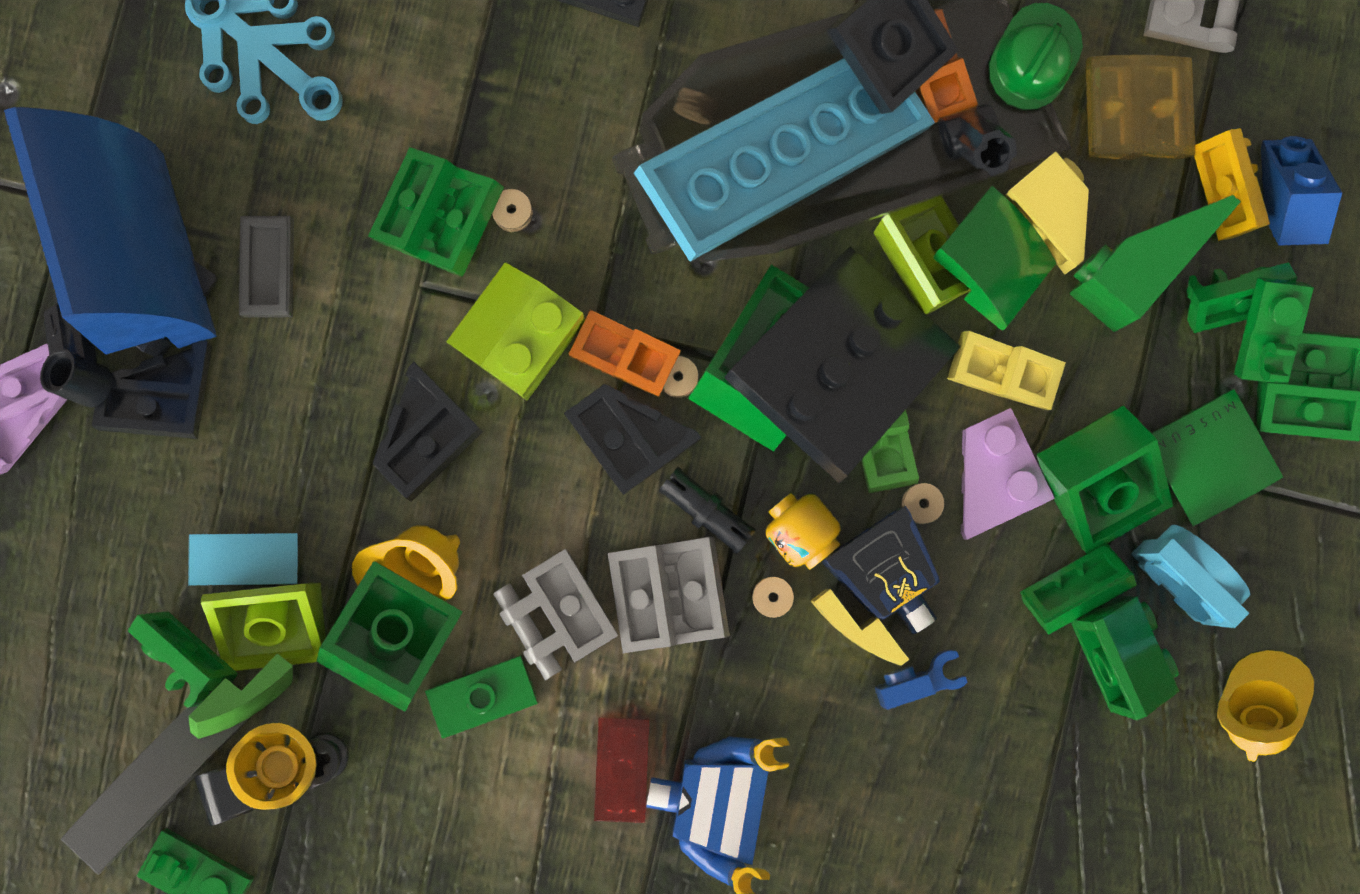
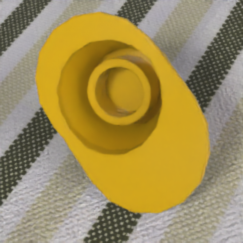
[352,525,460,601]
[1217,650,1314,762]

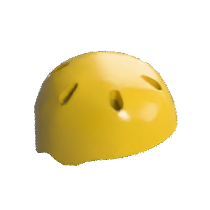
[226,723,317,810]

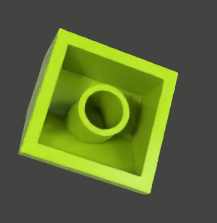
[446,262,585,401]

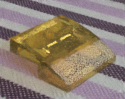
[1086,55,1196,160]

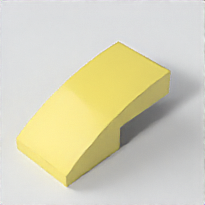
[947,331,1066,410]
[810,589,909,666]

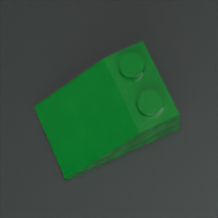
[1069,195,1241,332]
[688,264,809,452]

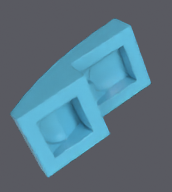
[188,533,298,585]

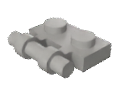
[493,549,618,680]

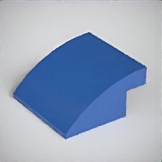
[4,107,217,355]

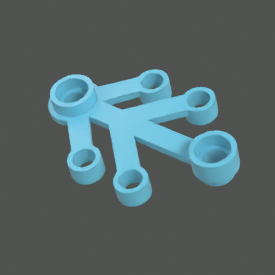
[185,0,343,124]

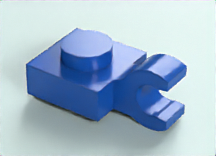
[875,650,967,710]

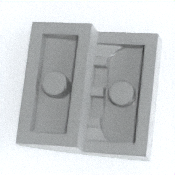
[608,537,730,653]

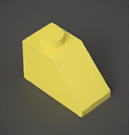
[1005,151,1089,274]

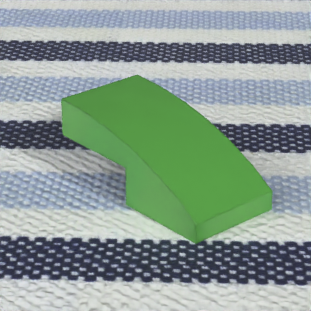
[861,410,919,493]
[188,653,293,739]

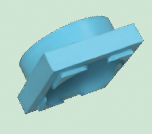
[1131,525,1250,628]

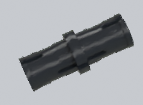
[658,466,757,555]

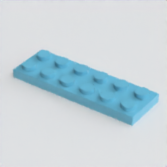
[634,58,935,262]

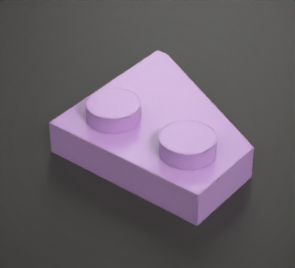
[0,344,67,475]
[961,408,1055,540]

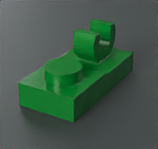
[1187,262,1297,333]
[1234,277,1314,384]
[128,611,238,708]
[136,828,254,894]

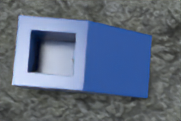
[1261,136,1342,245]

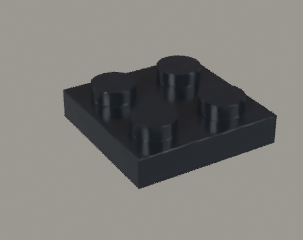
[826,0,959,114]

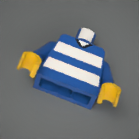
[646,736,789,894]

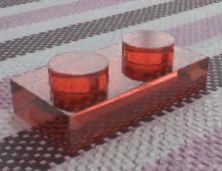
[594,717,649,823]

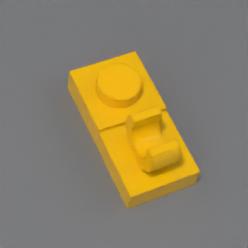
[1192,128,1270,241]

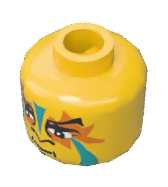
[766,493,841,570]

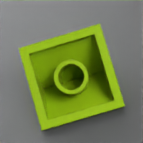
[873,194,971,315]
[201,583,326,671]

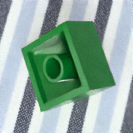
[1037,405,1173,554]
[316,561,463,712]
[1071,596,1179,720]

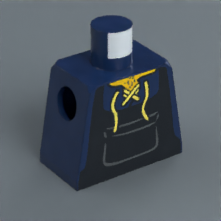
[822,506,940,635]

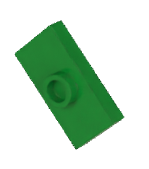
[1020,543,1137,635]
[425,655,539,739]

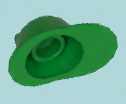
[989,3,1083,110]

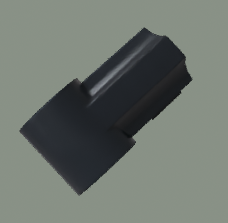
[938,102,1018,176]
[40,304,112,408]

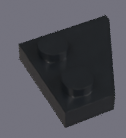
[92,340,212,439]
[373,362,483,502]
[564,384,702,496]

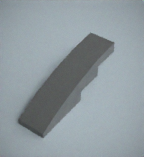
[61,691,251,875]

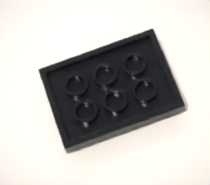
[724,246,961,483]

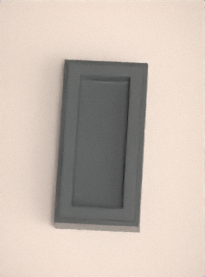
[239,216,294,317]

